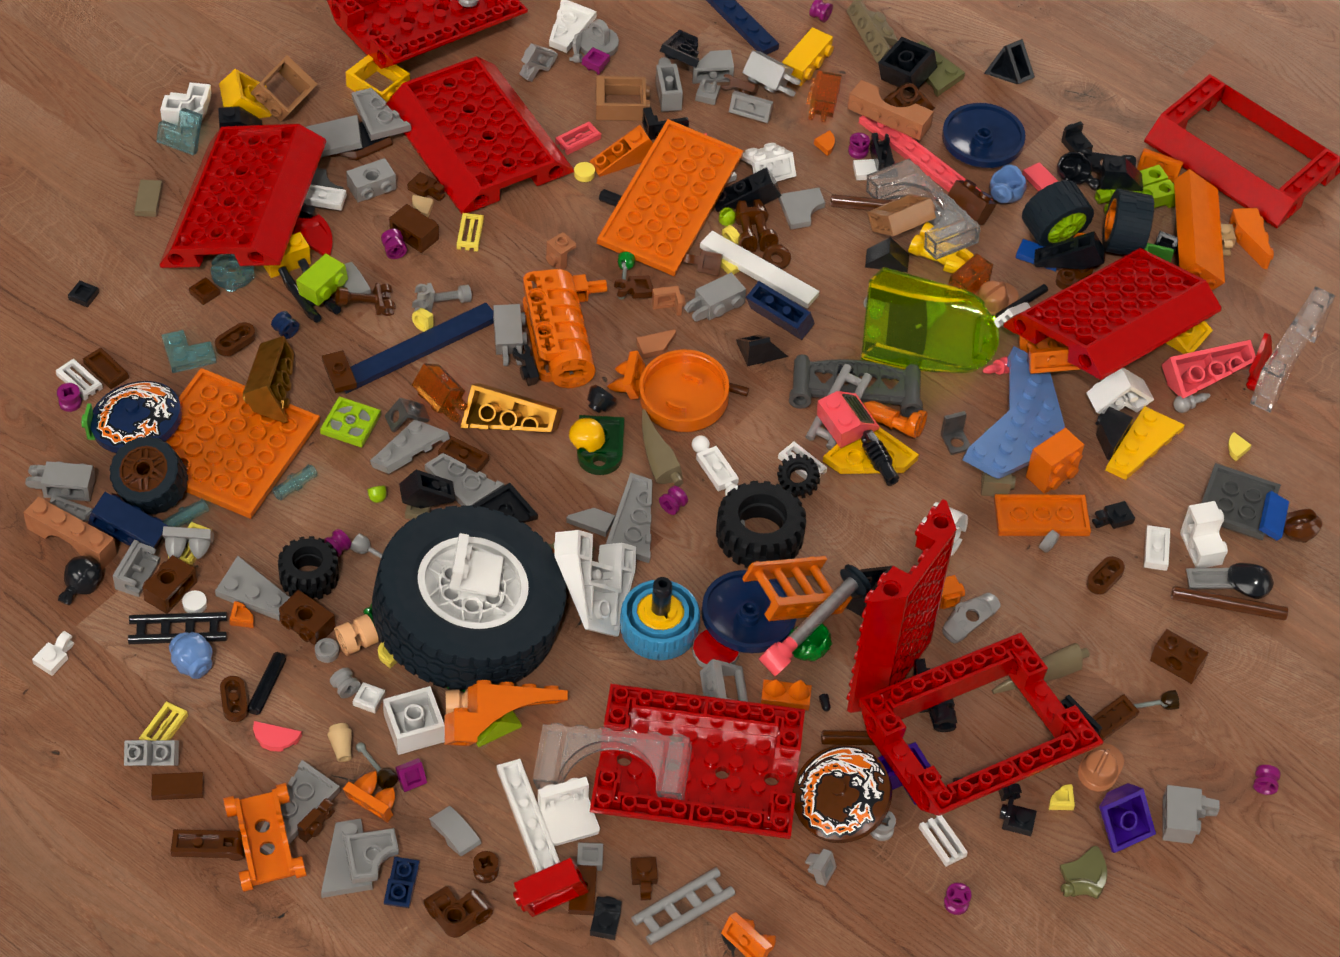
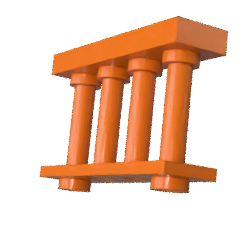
[1019,336,1079,374]
[742,556,852,621]

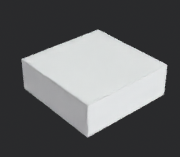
[853,159,877,180]
[353,682,386,713]

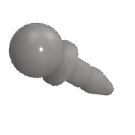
[1173,393,1211,413]

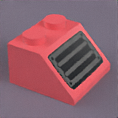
[817,391,879,448]

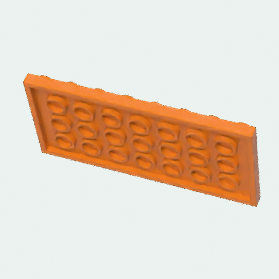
[596,119,744,277]

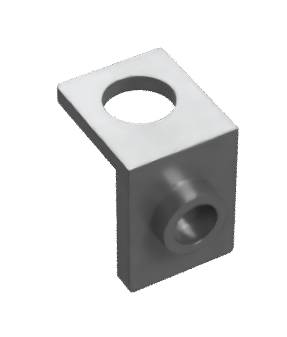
[385,398,430,432]
[940,411,971,455]

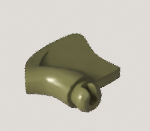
[1060,846,1107,899]

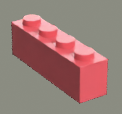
[1161,340,1256,399]

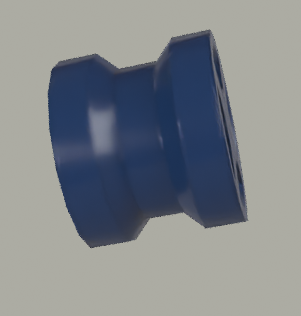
[271,311,300,339]

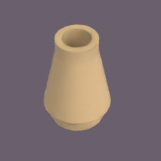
[327,723,352,762]

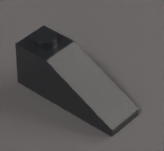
[1034,231,1105,269]

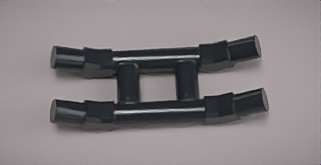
[278,258,341,323]

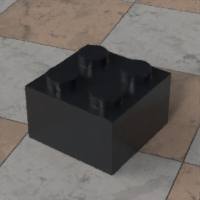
[878,37,937,93]

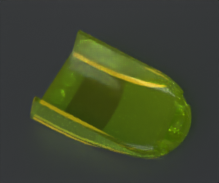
[861,267,999,373]

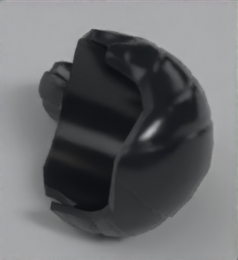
[1057,151,1101,191]
[58,556,102,605]

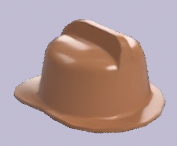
[972,281,1019,316]
[1078,743,1124,792]

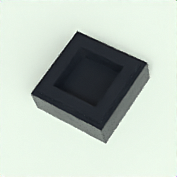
[68,280,99,308]

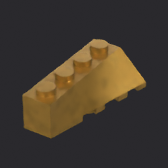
[243,336,294,423]
[460,383,563,432]

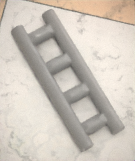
[806,364,872,450]
[631,867,736,945]

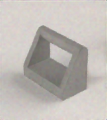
[700,659,748,702]

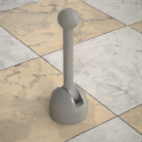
[350,533,382,558]

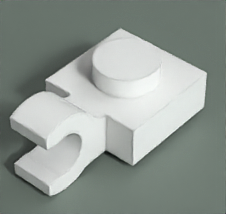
[32,631,74,676]

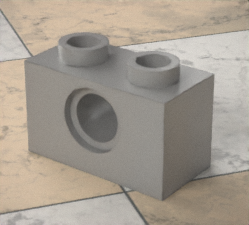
[346,158,396,203]

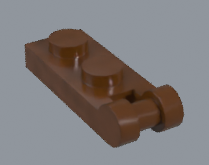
[171,829,244,861]

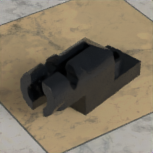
[913,659,957,732]

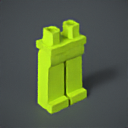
[1095,164,1175,214]

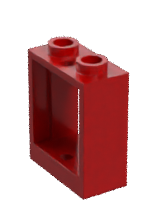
[513,858,589,917]

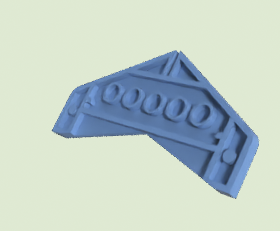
[962,346,1065,478]

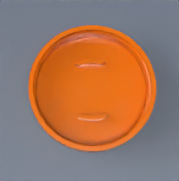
[639,349,729,432]

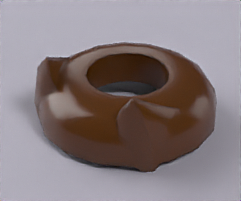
[762,244,791,269]

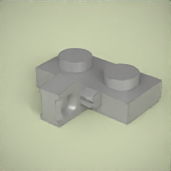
[520,43,558,82]

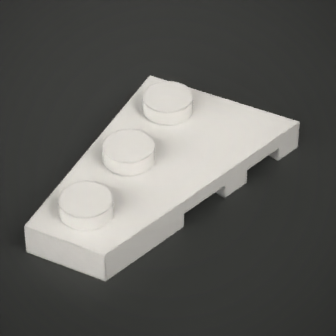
[549,0,597,53]

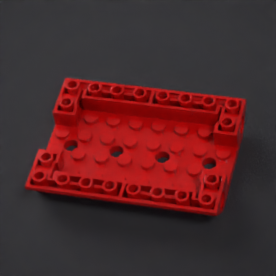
[327,0,528,69]
[386,56,574,214]
[159,124,327,268]
[1003,248,1222,380]
[846,499,957,713]
[590,684,805,839]

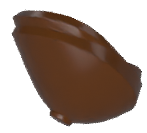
[1283,509,1322,543]

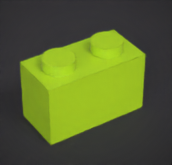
[296,253,348,306]

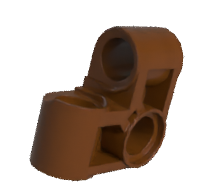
[883,82,935,111]
[423,886,493,938]

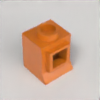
[938,575,965,611]

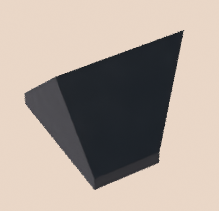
[984,39,1035,84]
[736,335,788,367]

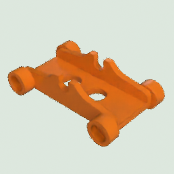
[223,783,307,892]

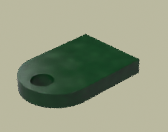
[577,415,624,475]

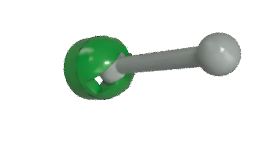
[617,252,635,300]

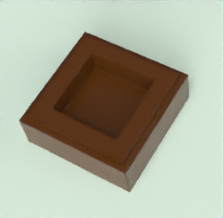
[189,277,220,305]

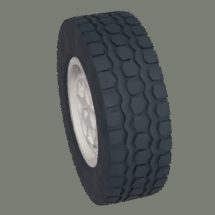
[372,505,566,691]

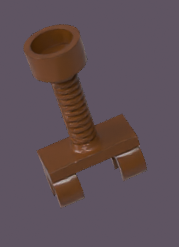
[335,283,396,316]

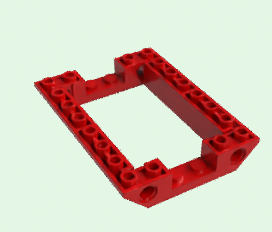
[1144,74,1340,228]
[859,632,1104,816]

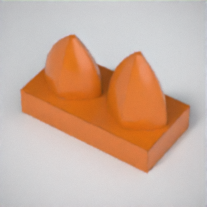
[1137,148,1184,183]
[607,351,645,400]
[761,679,812,711]
[343,771,395,823]
[721,912,776,957]

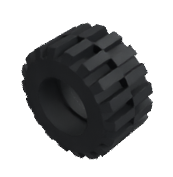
[278,536,339,600]

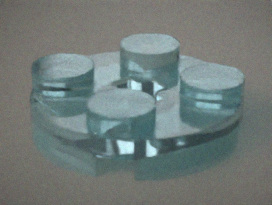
[210,254,255,292]

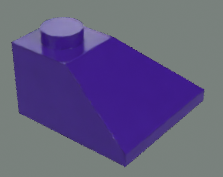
[1099,783,1156,853]

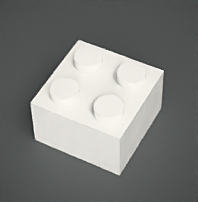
[383,686,445,755]

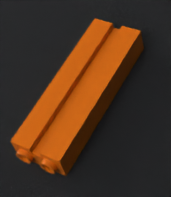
[1174,169,1225,291]

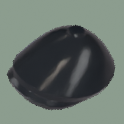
[1228,563,1274,599]

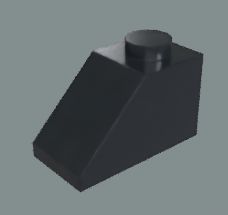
[218,106,262,128]
[1100,156,1143,192]
[1095,406,1133,461]
[399,469,456,509]

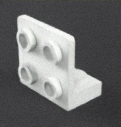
[741,143,796,182]
[449,533,503,598]

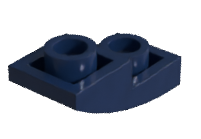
[384,857,420,908]

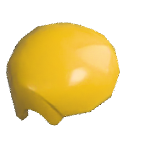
[569,418,605,452]

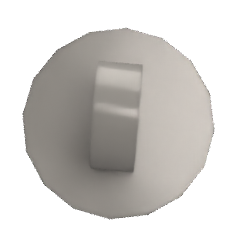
[580,19,619,57]

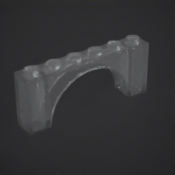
[866,159,981,260]
[1250,286,1336,413]
[533,723,692,800]

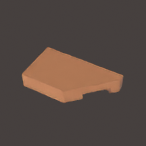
[636,329,676,359]

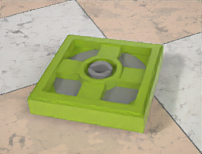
[320,396,381,448]

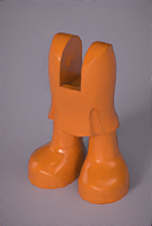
[863,401,928,438]

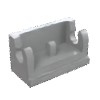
[113,540,160,597]

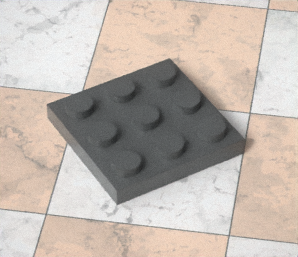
[1202,463,1281,540]

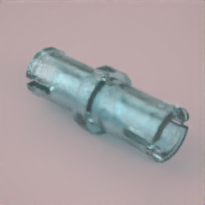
[272,464,317,500]
[162,498,209,527]

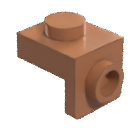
[546,232,576,270]
[652,286,686,316]

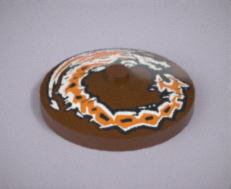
[793,745,892,843]

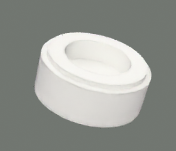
[182,590,207,613]

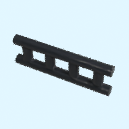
[128,612,227,645]

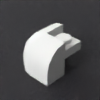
[160,82,212,127]

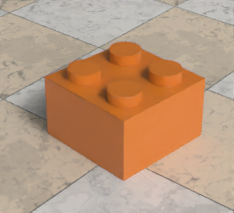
[1026,428,1084,494]

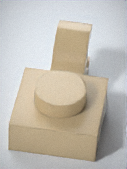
[1221,224,1236,256]

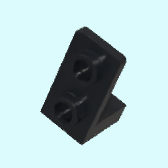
[642,107,689,140]

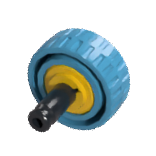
[620,577,700,660]

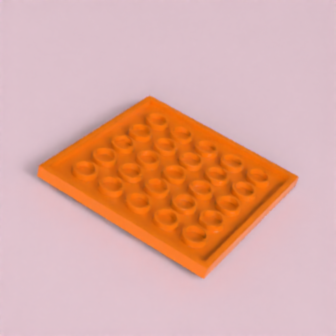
[165,368,320,519]

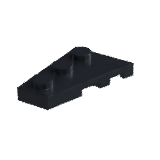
[660,30,699,68]

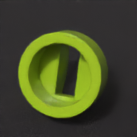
[719,207,736,226]
[367,485,387,503]

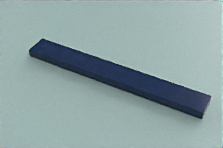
[344,303,494,394]

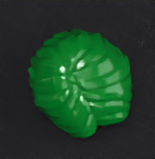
[789,623,832,662]

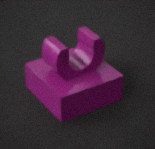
[582,47,610,75]
[395,758,427,792]

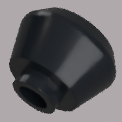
[587,384,616,413]

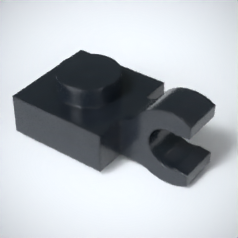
[512,344,539,386]
[1092,501,1135,529]

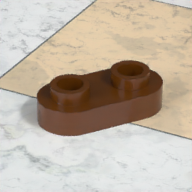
[1056,267,1094,290]
[215,322,256,356]
[1086,556,1125,595]
[220,676,248,722]

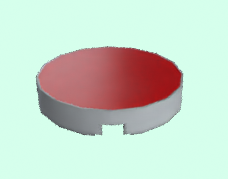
[692,629,739,668]

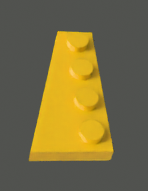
[1105,406,1185,480]

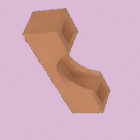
[847,80,934,141]
[23,496,117,571]

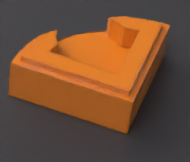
[814,130,835,156]
[229,601,254,628]

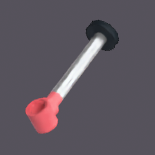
[758,564,871,677]

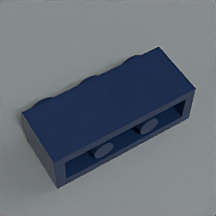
[746,281,815,340]
[88,492,168,555]

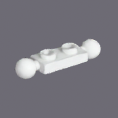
[692,435,739,496]

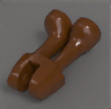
[735,199,779,253]

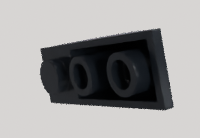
[714,167,782,212]

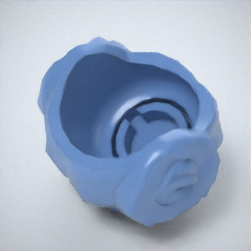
[989,164,1027,203]
[169,632,213,679]

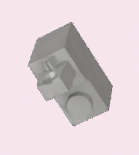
[1162,785,1220,844]

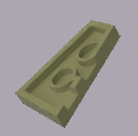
[918,41,965,97]

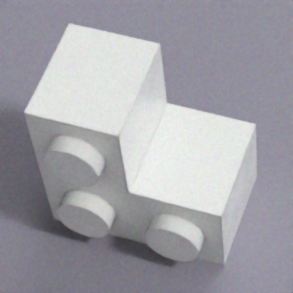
[1086,368,1154,414]
[1180,501,1228,568]

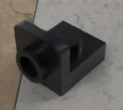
[1061,121,1093,152]
[999,797,1037,836]
[590,896,622,940]

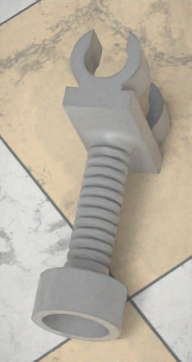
[412,283,472,313]

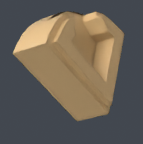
[412,195,434,217]

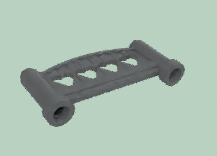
[789,354,923,418]

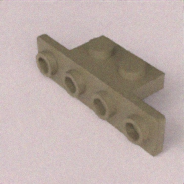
[846,0,898,63]

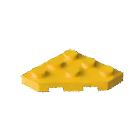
[823,427,919,474]

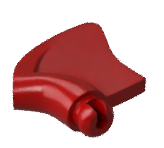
[294,214,333,256]
[1246,333,1272,391]

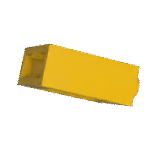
[345,54,410,103]

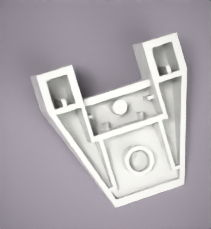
[554,530,636,637]

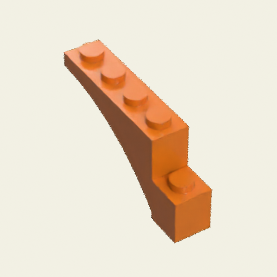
[444,680,568,746]

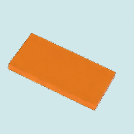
[994,494,1091,536]

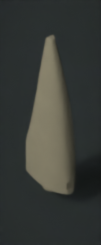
[642,409,683,486]
[991,643,1090,694]

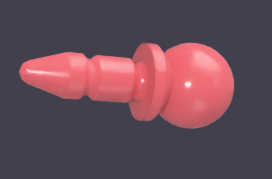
[983,356,1009,375]

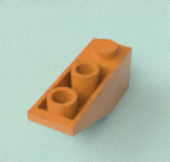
[589,125,653,177]
[1229,208,1274,269]

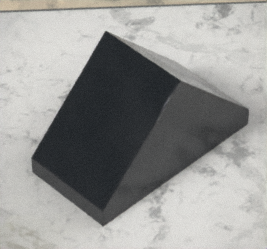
[865,237,909,273]

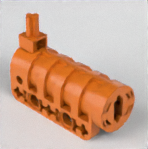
[523,269,607,388]

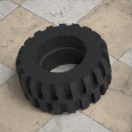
[716,481,806,569]

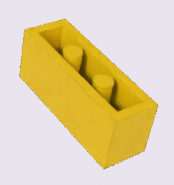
[782,27,834,86]

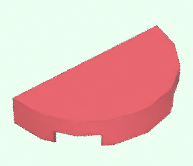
[253,721,302,752]

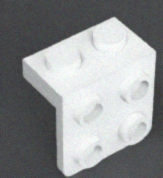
[538,777,600,846]

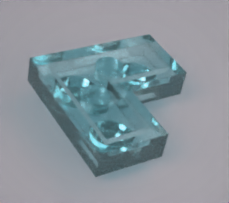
[156,108,203,155]
[161,330,216,373]

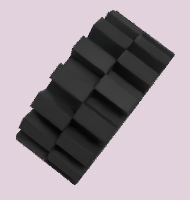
[777,454,820,498]

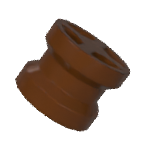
[473,851,499,883]

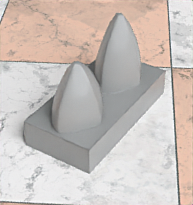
[729,91,773,123]
[162,526,214,559]

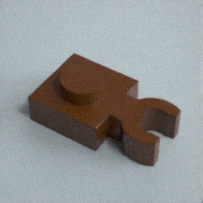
[614,275,654,299]
[297,798,335,843]

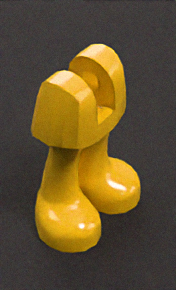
[908,222,975,275]

